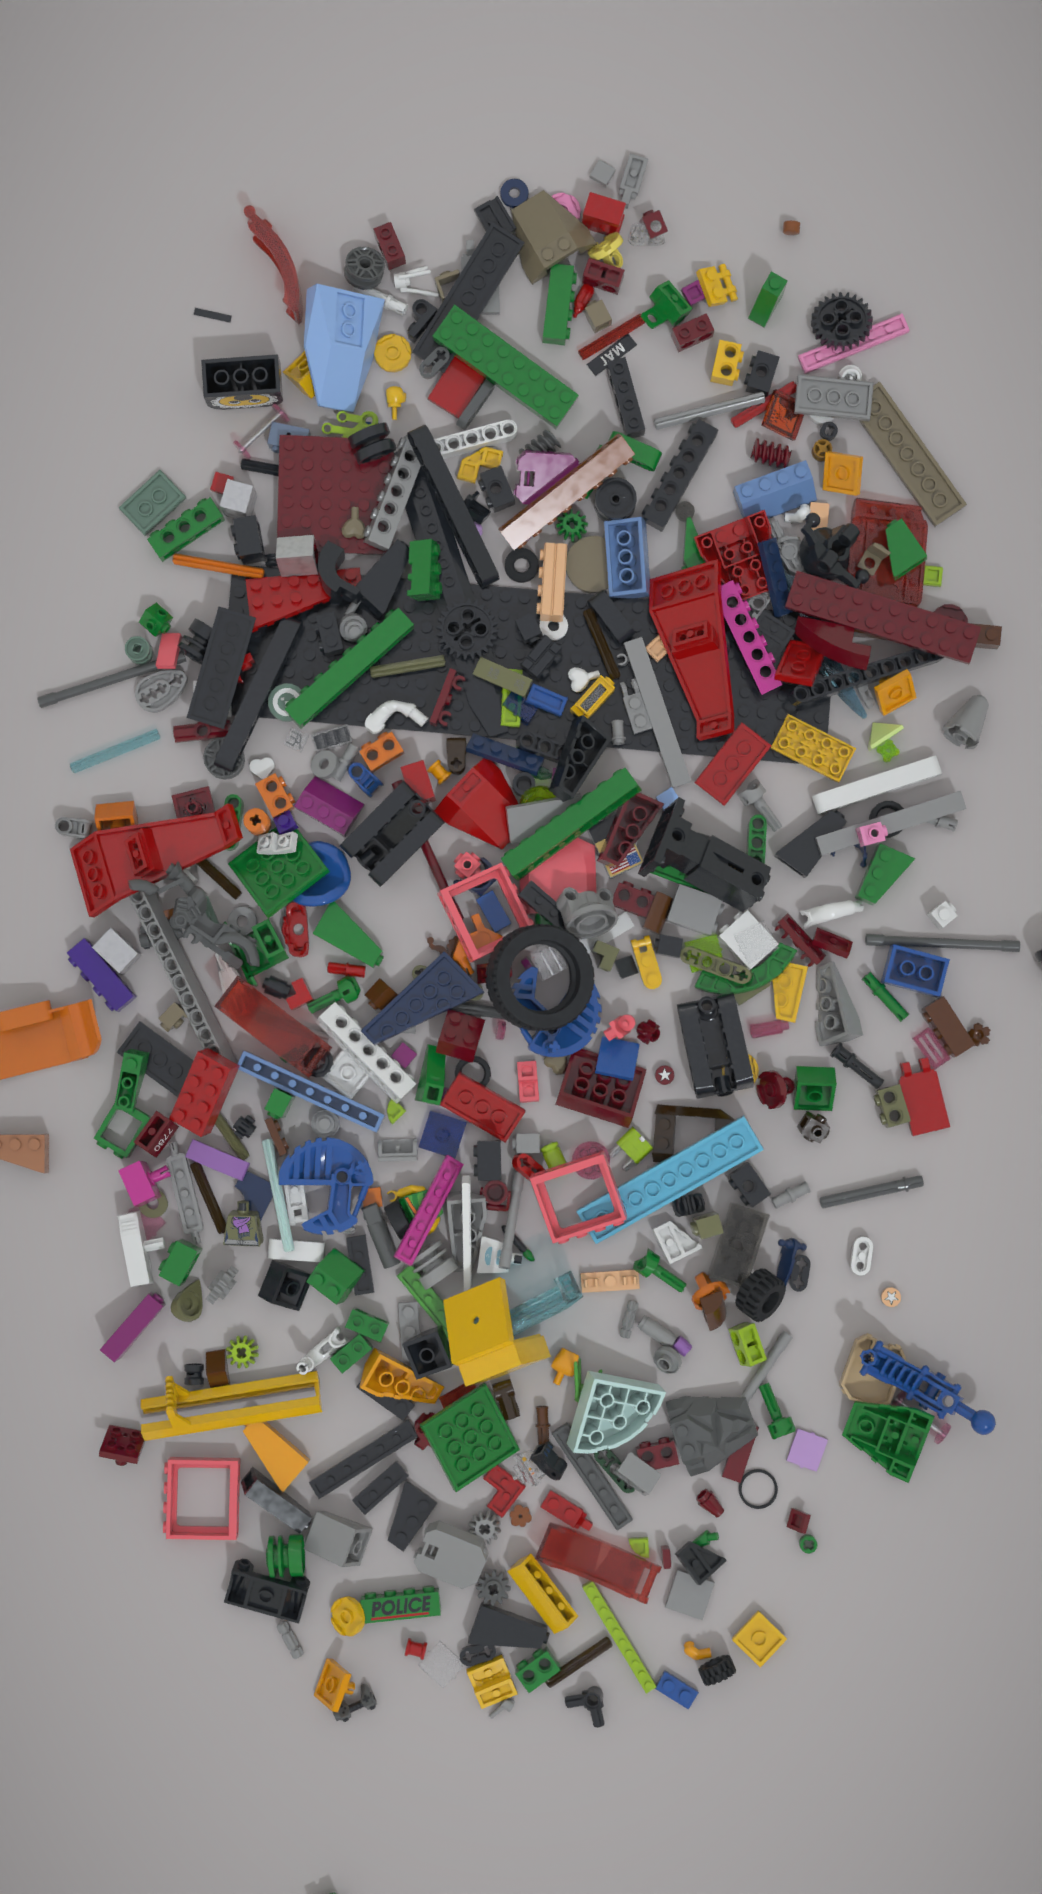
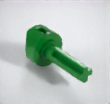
[307,976,361,1014]
[633,1248,687,1292]
[759,1383,796,1440]

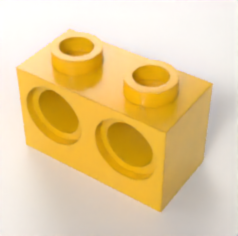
[710,340,744,386]

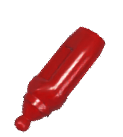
[573,284,595,318]

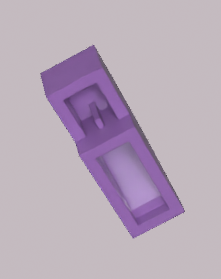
[185,1139,250,1181]

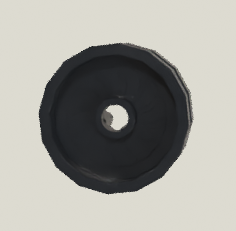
[348,422,397,464]
[594,477,637,521]

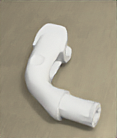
[365,700,429,734]
[799,900,864,929]
[296,1326,350,1375]

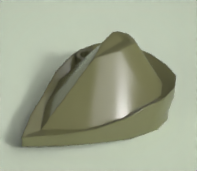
[171,1279,203,1322]

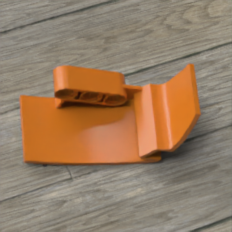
[0,999,102,1080]

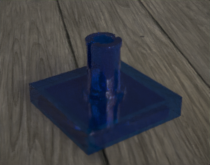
[419,1110,467,1159]

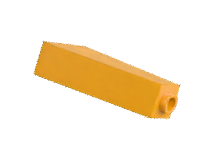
[243,1421,310,1492]

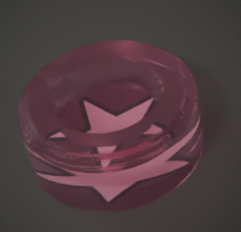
[495,1020,506,1040]

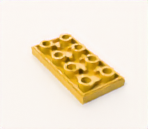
[770,714,856,783]

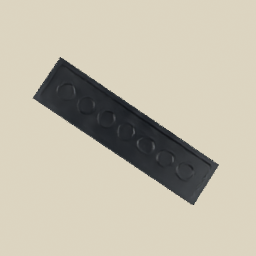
[412,222,525,373]

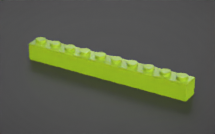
[582,1579,656,1694]

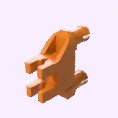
[452,913,503,975]

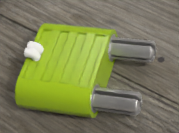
[608,1127,654,1172]

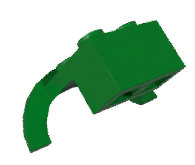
[223,919,289,987]

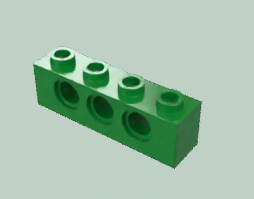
[147,497,225,562]

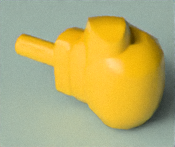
[386,386,406,420]

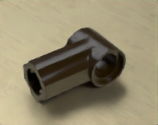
[492,1379,520,1421]

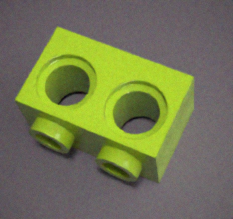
[728,1322,767,1367]

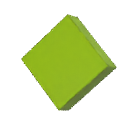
[921,565,943,587]

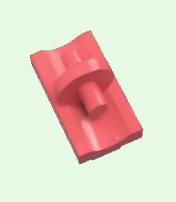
[603,1014,636,1041]

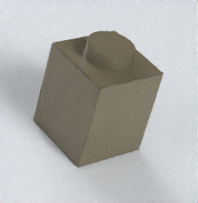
[584,299,612,333]

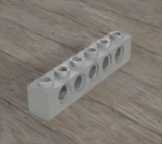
[363,435,421,551]

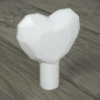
[568,667,600,692]

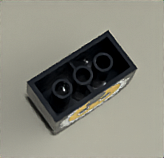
[201,354,283,410]

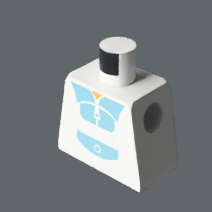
[477,1235,522,1274]

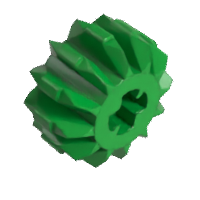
[556,509,588,542]

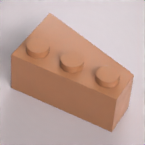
[0,1134,49,1174]

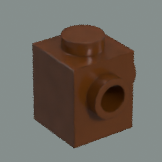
[365,978,398,1011]

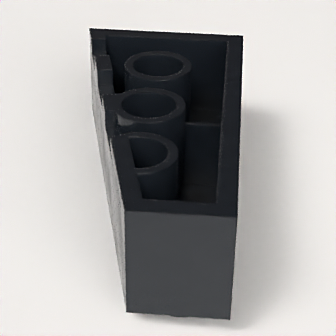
[549,715,611,802]

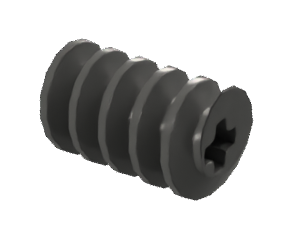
[519,430,561,454]

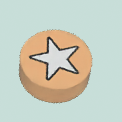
[881,1287,901,1307]

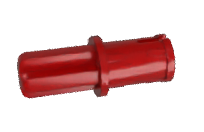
[327,962,366,978]

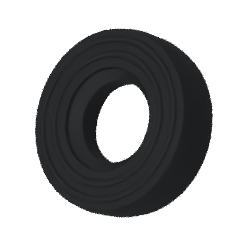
[505,548,539,583]

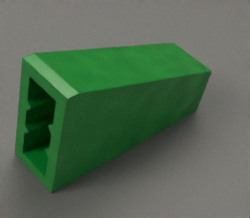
[313,902,384,968]

